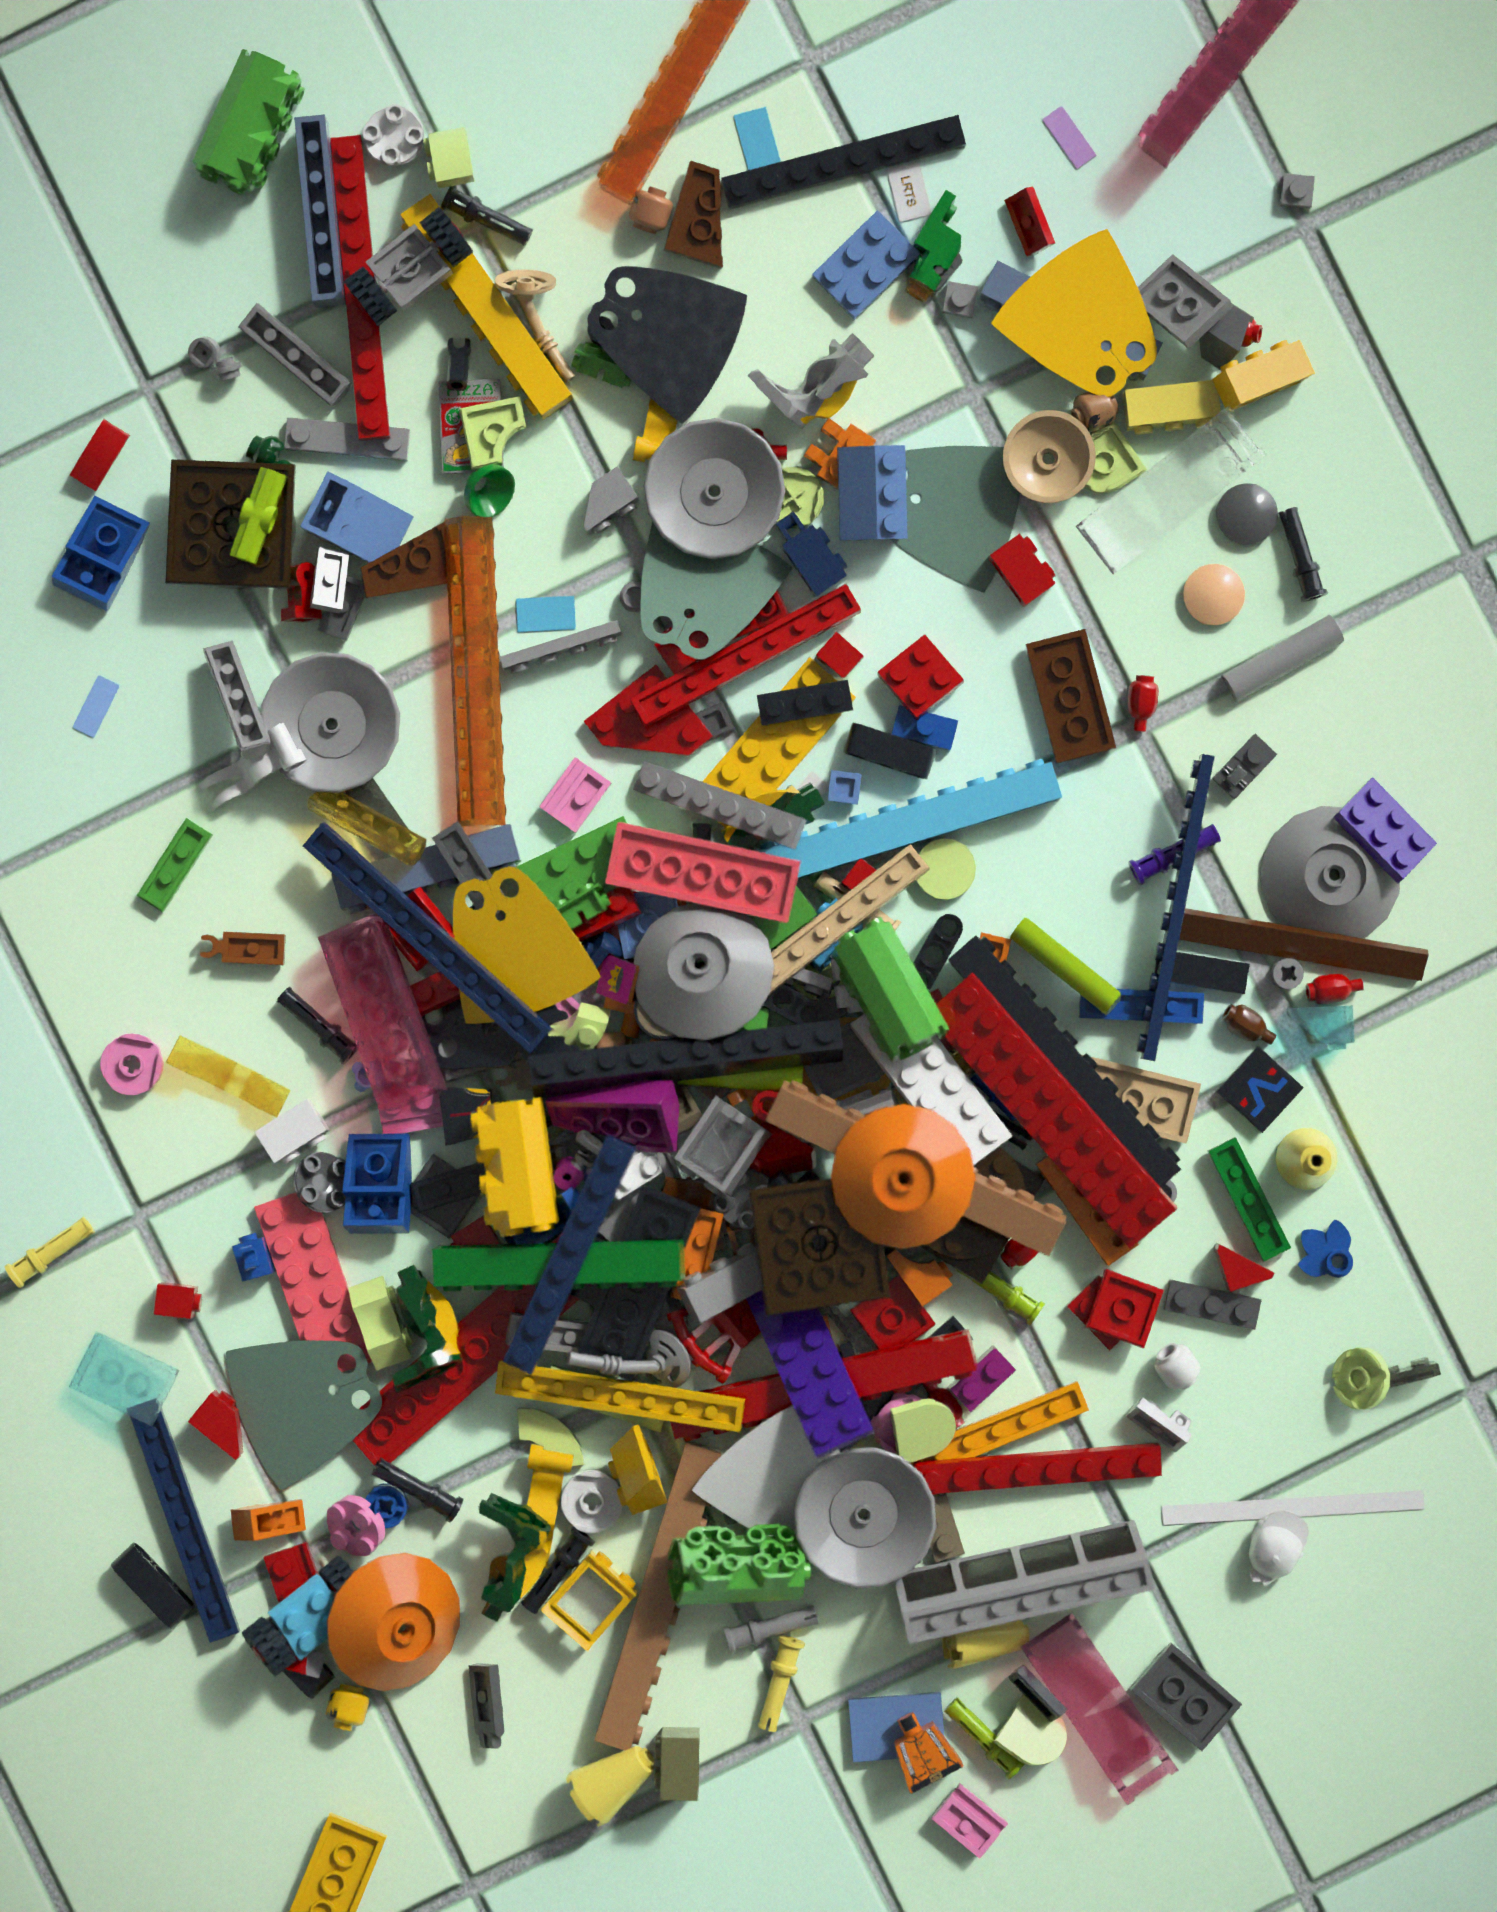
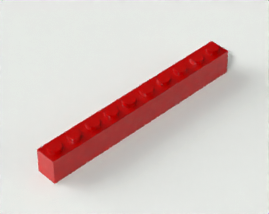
[670,1329,978,1442]

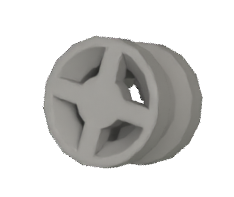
[1270,958,1304,989]

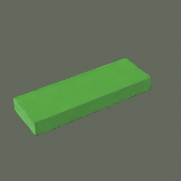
[136,818,213,913]

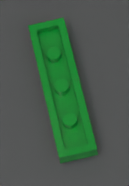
[1207,1137,1291,1262]

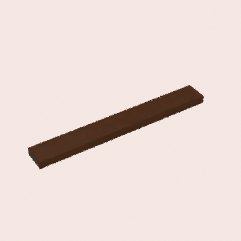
[1179,908,1429,981]

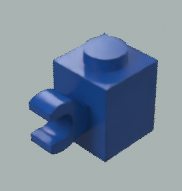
[232,1233,276,1282]

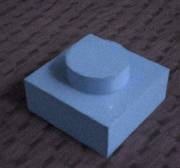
[827,770,862,805]

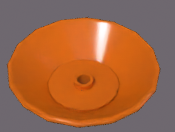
[831,1104,975,1249]
[327,1552,460,1691]

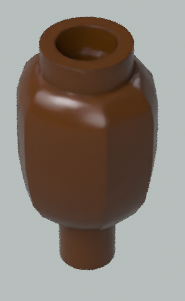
[1222,1004,1277,1045]

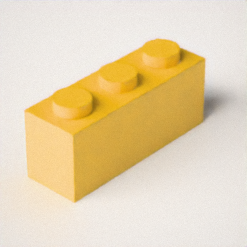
[1212,340,1315,413]

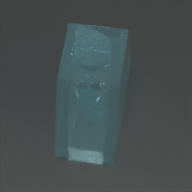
[1287,1006,1354,1050]

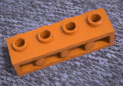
[1035,1155,1139,1266]

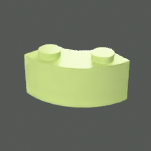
[423,127,475,189]
[548,1002,611,1050]
[348,1276,414,1370]

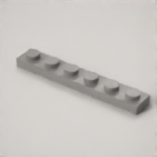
[633,761,807,849]

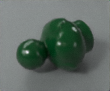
[246,435,291,464]

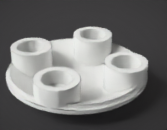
[362,104,424,166]

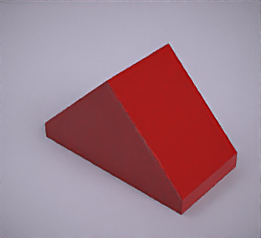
[1214,1243,1275,1292]

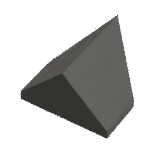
[1199,304,1254,370]

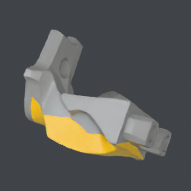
[747,333,875,429]

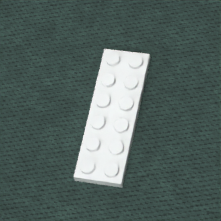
[850,1014,1012,1166]

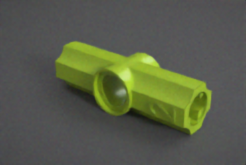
[230,467,287,565]

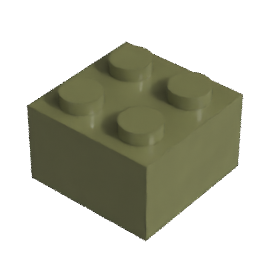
[654,1727,700,1801]

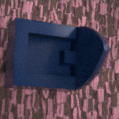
[582,931,624,969]

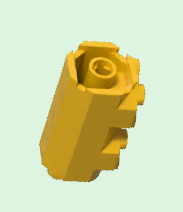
[471,1098,560,1236]

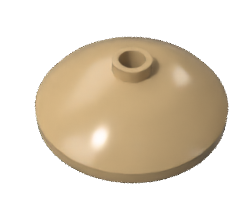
[1003,410,1096,503]

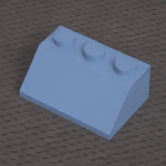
[837,445,907,541]

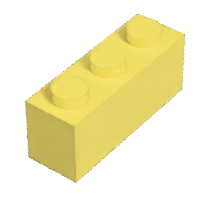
[1122,380,1221,435]

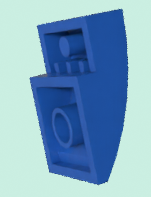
[51,495,150,612]
[343,1133,412,1234]

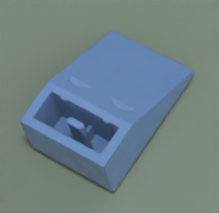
[300,471,414,563]

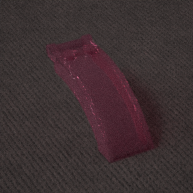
[1021,1612,1179,1806]

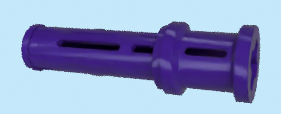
[1128,824,1221,886]

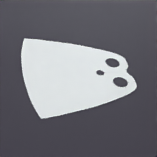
[692,1406,840,1536]

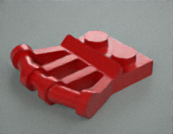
[666,1299,761,1384]

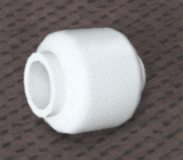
[1154,1343,1201,1389]

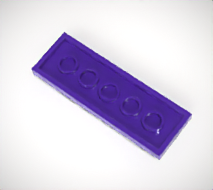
[746,1290,875,1459]

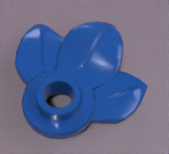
[1298,1219,1353,1278]

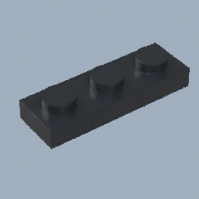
[757,680,853,726]

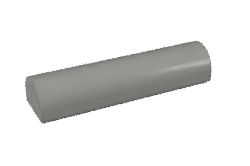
[238,303,352,407]
[1221,615,1344,703]
[203,640,271,759]

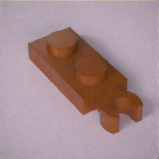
[200,931,286,965]

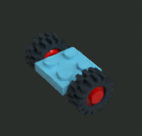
[241,1556,354,1676]

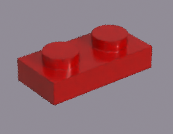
[1004,186,1056,257]

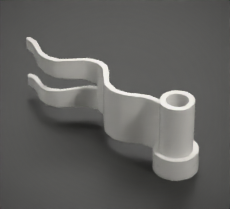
[198,723,307,813]

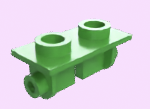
[571,342,632,388]
[553,883,611,930]

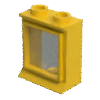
[541,1550,638,1652]

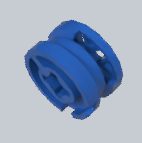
[366,1483,409,1528]

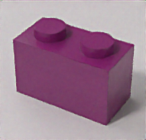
[948,1345,1016,1412]

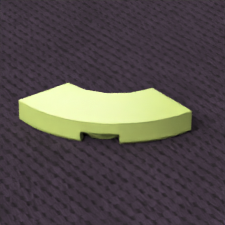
[517,1408,584,1466]

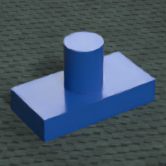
[892,705,959,751]

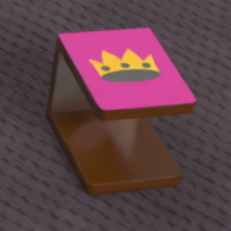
[596,954,640,1005]

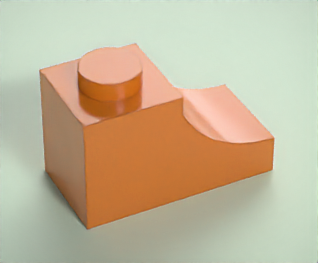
[886,1248,953,1307]
[230,1499,306,1541]

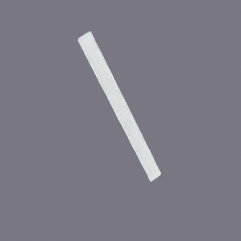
[1162,1490,1425,1525]

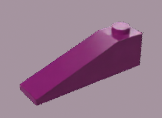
[546,1080,679,1153]

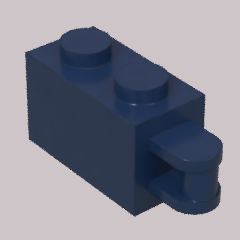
[775,511,848,597]

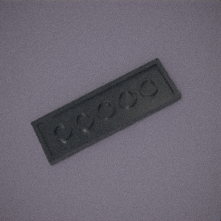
[577,1185,701,1382]

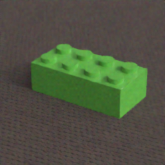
[515,816,627,904]

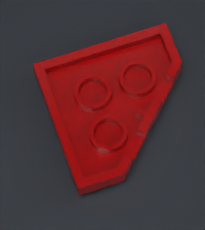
[584,664,713,756]

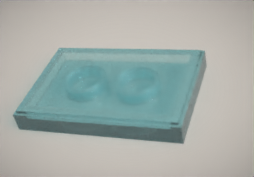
[69,1331,180,1426]

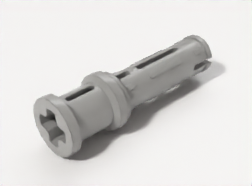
[723,1605,819,1654]

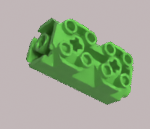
[192,49,305,196]
[832,917,949,1063]
[667,1524,811,1605]

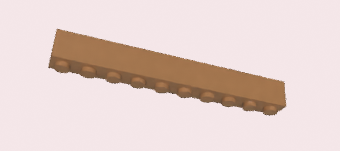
[766,1080,1066,1257]
[594,1441,722,1750]

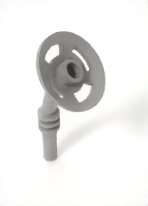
[566,1330,691,1388]

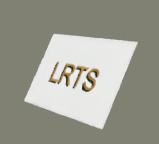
[887,161,932,222]

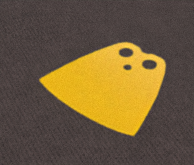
[991,229,1157,397]
[453,866,601,1024]

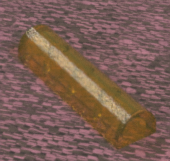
[307,792,427,866]

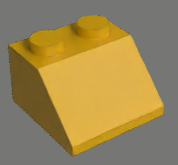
[608,1424,667,1515]

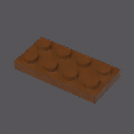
[1025,629,1116,764]

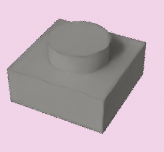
[1280,173,1315,209]
[942,281,978,318]

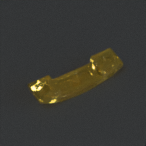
[166,1035,291,1118]

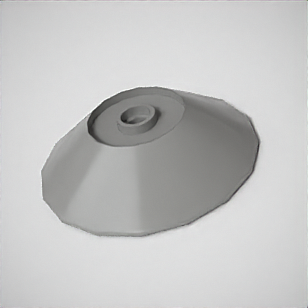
[643,418,785,559]
[260,652,400,793]
[1261,806,1400,938]
[634,903,774,1040]
[794,1447,936,1589]

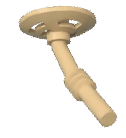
[495,269,575,383]

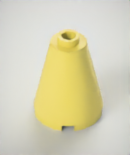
[1275,1128,1338,1190]
[941,1619,1030,1669]
[566,1746,655,1827]

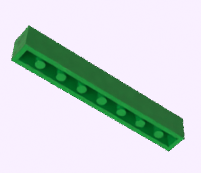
[432,1240,685,1292]

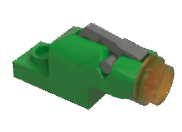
[905,190,963,303]

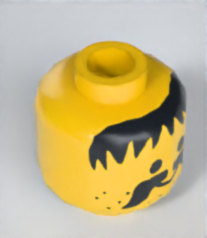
[325,1684,369,1731]

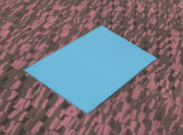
[733,107,781,170]
[516,596,576,632]

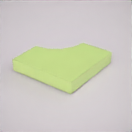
[460,396,526,470]

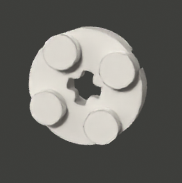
[561,1470,623,1533]

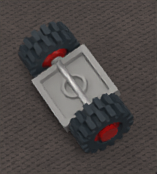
[343,207,473,326]

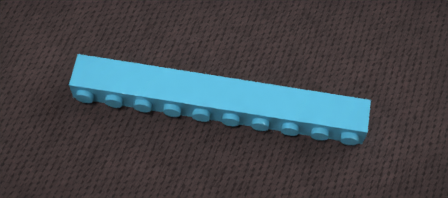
[757,759,1062,879]

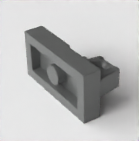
[1212,733,1278,799]

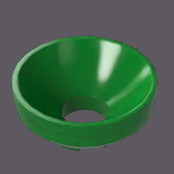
[464,464,515,519]

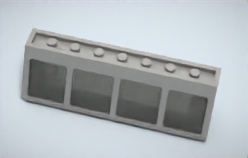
[895,1520,1155,1644]

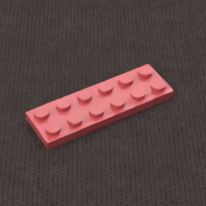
[605,822,801,923]
[254,1192,372,1372]

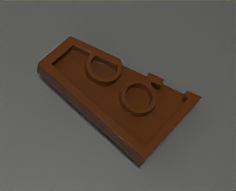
[663,160,723,269]
[360,521,457,598]

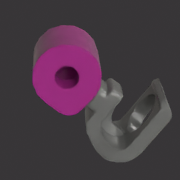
[554,1130,603,1190]

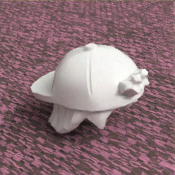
[1249,1510,1309,1586]

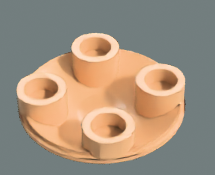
[1183,564,1245,625]

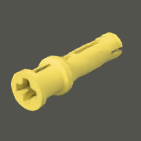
[4,1216,95,1288]
[757,1635,805,1732]

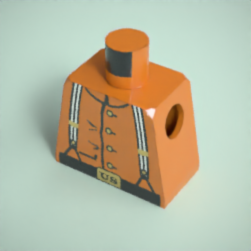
[894,1712,964,1794]

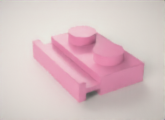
[539,757,612,833]
[376,1082,443,1134]
[931,1783,1008,1859]

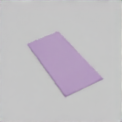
[1042,106,1097,169]

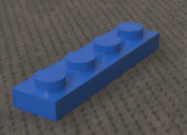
[1078,989,1204,1024]

